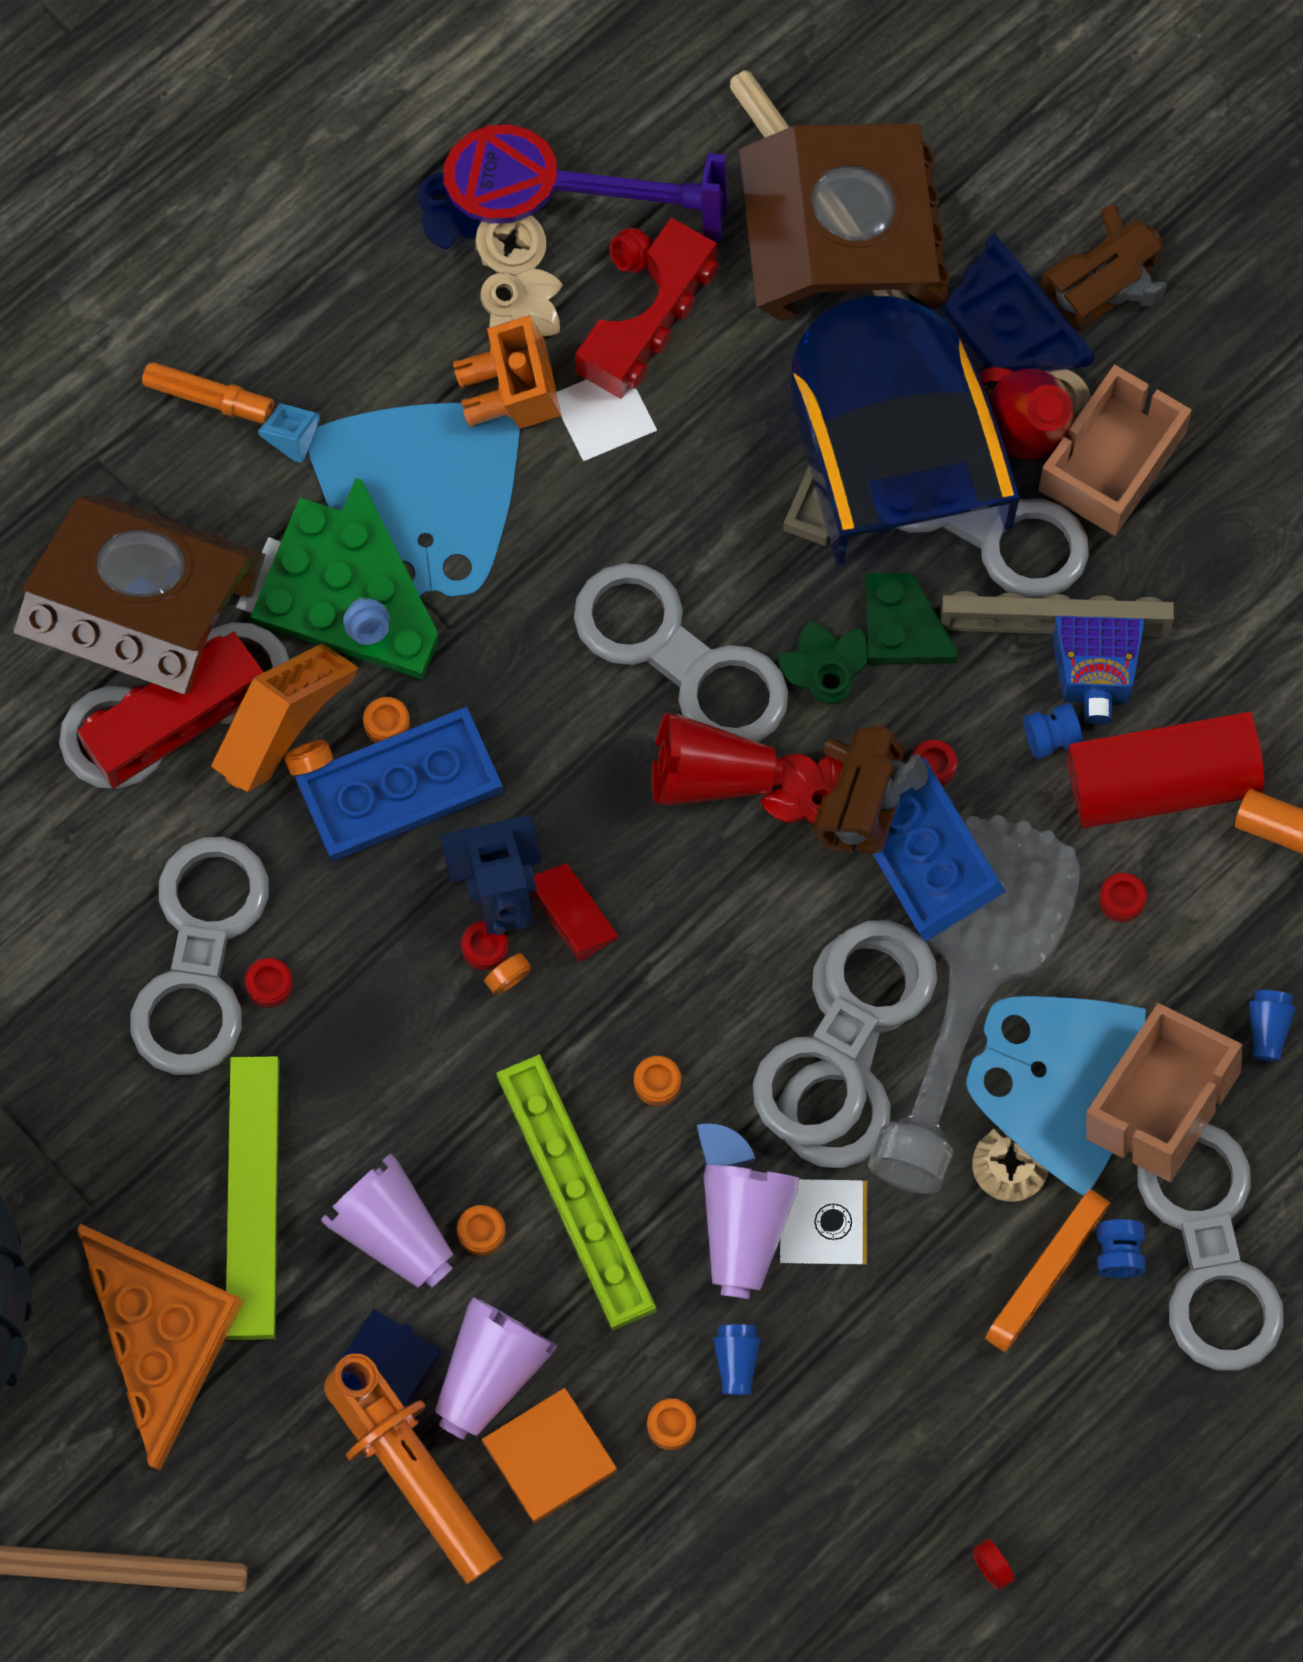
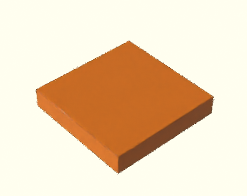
[482,1388,617,1524]

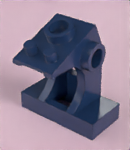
[440,814,542,935]

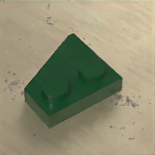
[866,573,957,665]

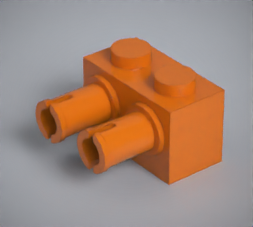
[453,315,562,429]

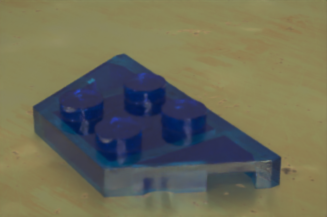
[945,233,1094,372]

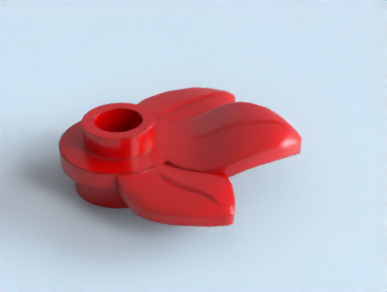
[761,754,844,824]

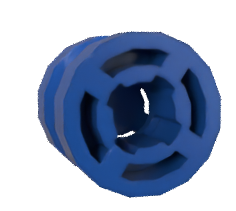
[1023,703,1083,759]
[1096,1219,1146,1279]

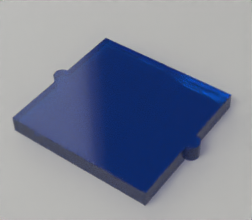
[340,1309,441,1407]

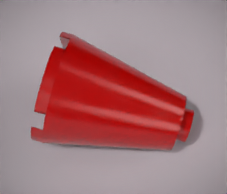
[986,369,1075,460]
[652,713,783,806]

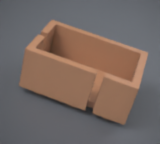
[1038,364,1192,537]
[1086,1003,1242,1182]

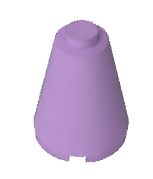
[321,1154,453,1288]
[703,1164,800,1299]
[435,1297,557,1440]

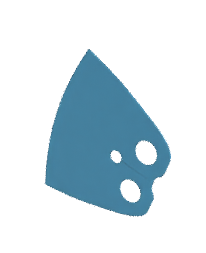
[966,996,1146,1197]

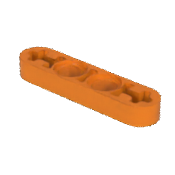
[985,1189,1111,1353]

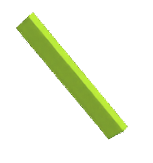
[496,1054,656,1331]
[226,1056,279,1340]

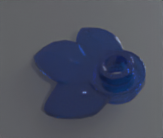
[417,173,482,250]

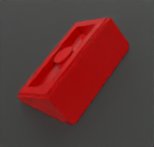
[530,863,619,963]

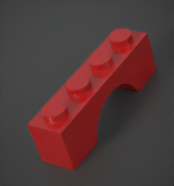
[575,218,719,399]

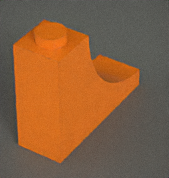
[211,643,359,792]

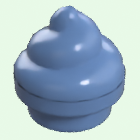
[343,598,390,645]

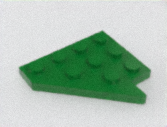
[250,478,439,680]

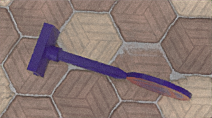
[444,124,728,243]

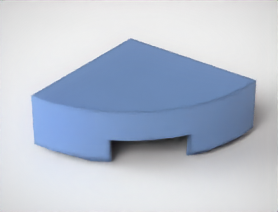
[697,1124,755,1167]

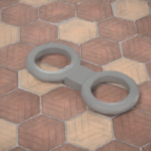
[868,462,1089,598]
[574,563,789,742]
[59,622,289,789]
[130,837,269,1075]
[753,920,937,1146]
[778,934,918,1168]
[1137,1124,1284,1371]

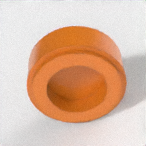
[363,697,410,743]
[284,740,334,775]
[484,953,532,995]
[634,1056,681,1106]
[457,1205,506,1256]
[647,1398,696,1450]

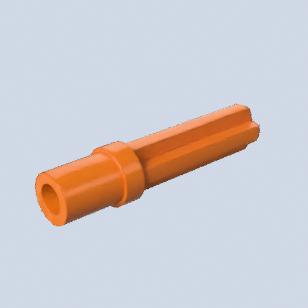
[142,363,274,424]

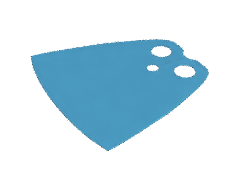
[308,403,520,596]

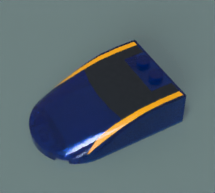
[790,296,1020,565]

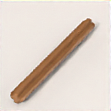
[0,1545,248,1592]

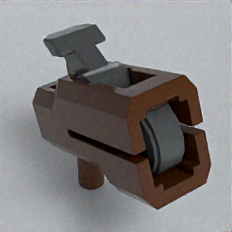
[1040,205,1166,332]
[812,726,928,854]

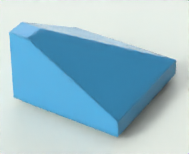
[258,403,320,463]

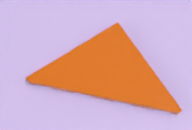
[77,1224,244,1471]

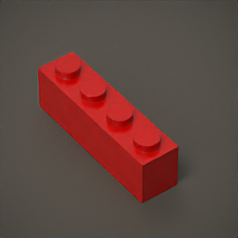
[77,631,264,789]

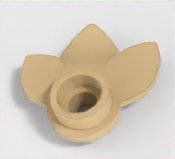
[480,269,562,337]

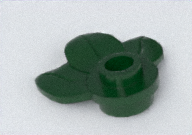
[778,621,868,705]

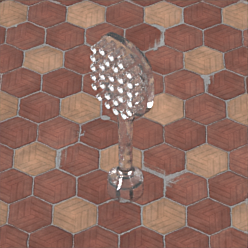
[868,815,1080,1194]

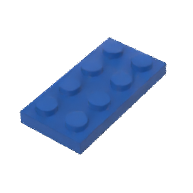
[295,707,503,862]
[873,757,1006,942]

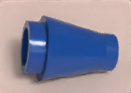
[1249,990,1296,1062]
[713,1324,761,1395]

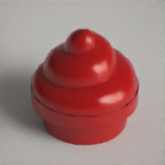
[610,228,655,273]

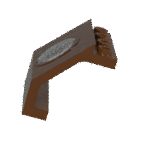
[739,124,949,321]
[13,494,266,694]

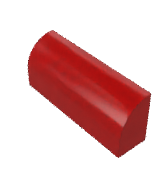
[1066,712,1264,829]

